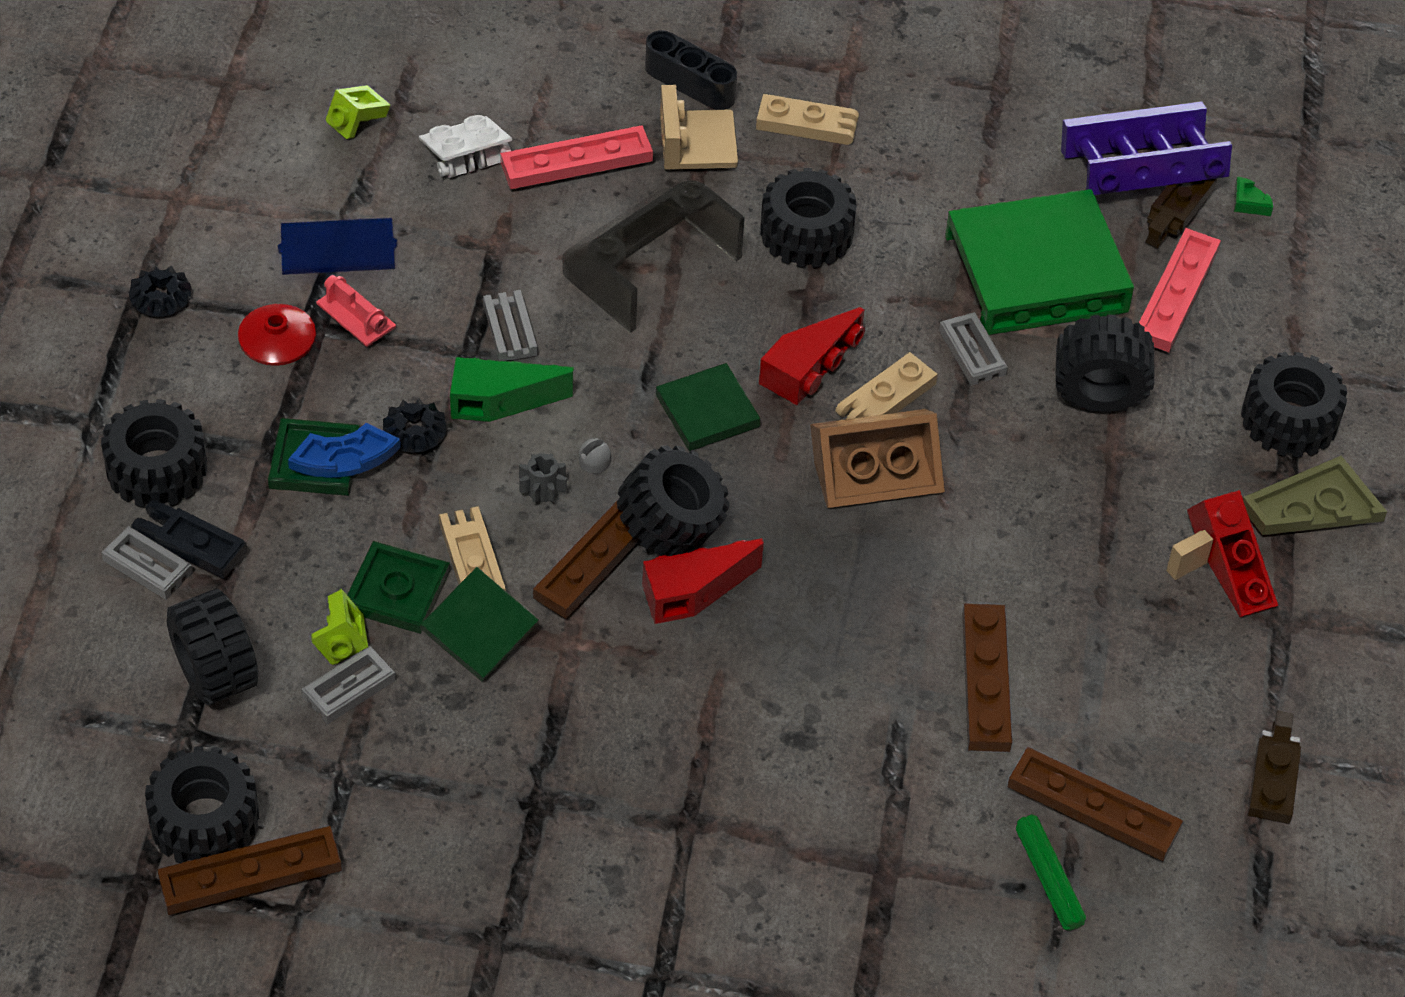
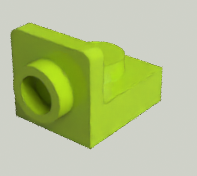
[326,85,390,139]
[311,589,368,665]

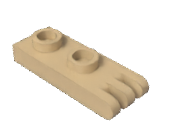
[756,94,859,145]
[835,352,938,419]
[438,506,506,591]

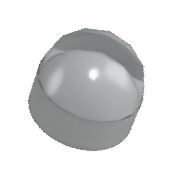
[579,438,611,473]

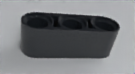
[645,30,737,110]

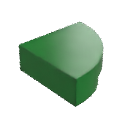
[1234,176,1273,216]

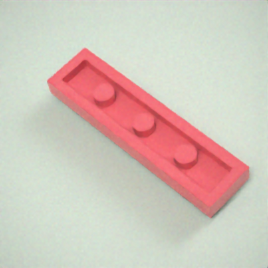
[500,125,653,189]
[1139,228,1221,352]

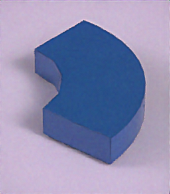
[288,423,400,478]

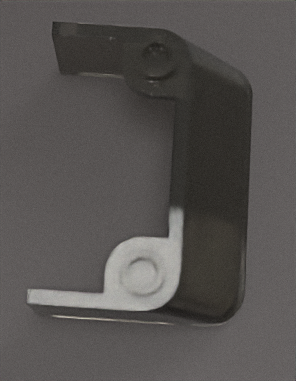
[562,180,745,333]

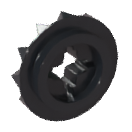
[128,265,191,317]
[383,398,446,453]

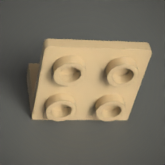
[660,85,738,169]

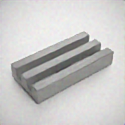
[483,290,537,361]
[939,312,1007,386]
[101,526,193,600]
[302,646,396,725]

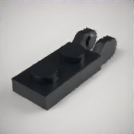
[131,500,247,579]

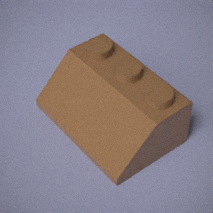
[810,409,945,508]

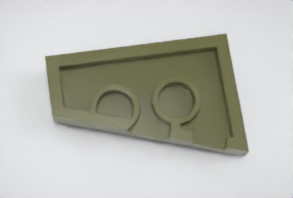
[1243,455,1387,535]

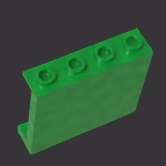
[945,189,1134,335]

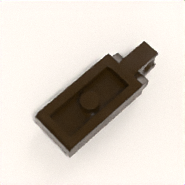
[1145,179,1217,248]
[1247,710,1302,824]

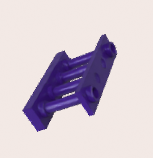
[1061,101,1232,195]

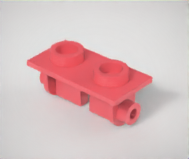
[316,275,396,347]

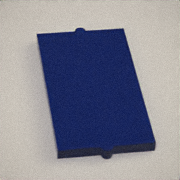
[278,218,398,275]

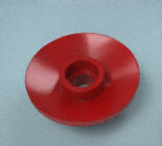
[238,304,316,366]

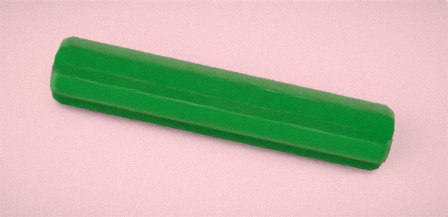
[1016,814,1086,931]

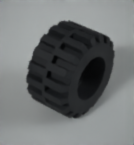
[760,168,857,268]
[1055,315,1154,414]
[1241,352,1348,457]
[101,399,207,507]
[617,445,730,556]
[166,588,258,705]
[145,746,260,863]

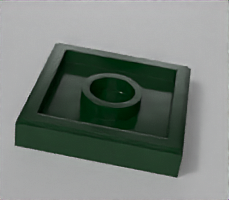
[656,363,761,451]
[268,418,360,496]
[347,541,450,634]
[420,567,539,683]

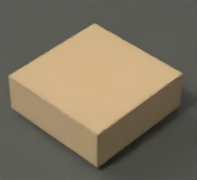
[1166,530,1214,580]

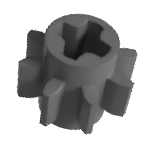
[519,453,567,503]

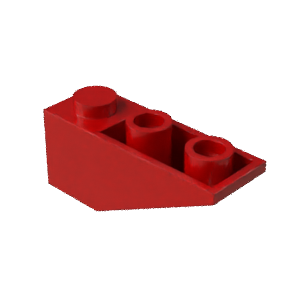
[759,307,865,405]
[1187,490,1278,617]
[642,538,764,624]

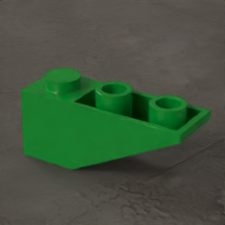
[450,357,574,422]

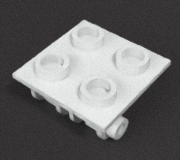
[419,115,512,178]

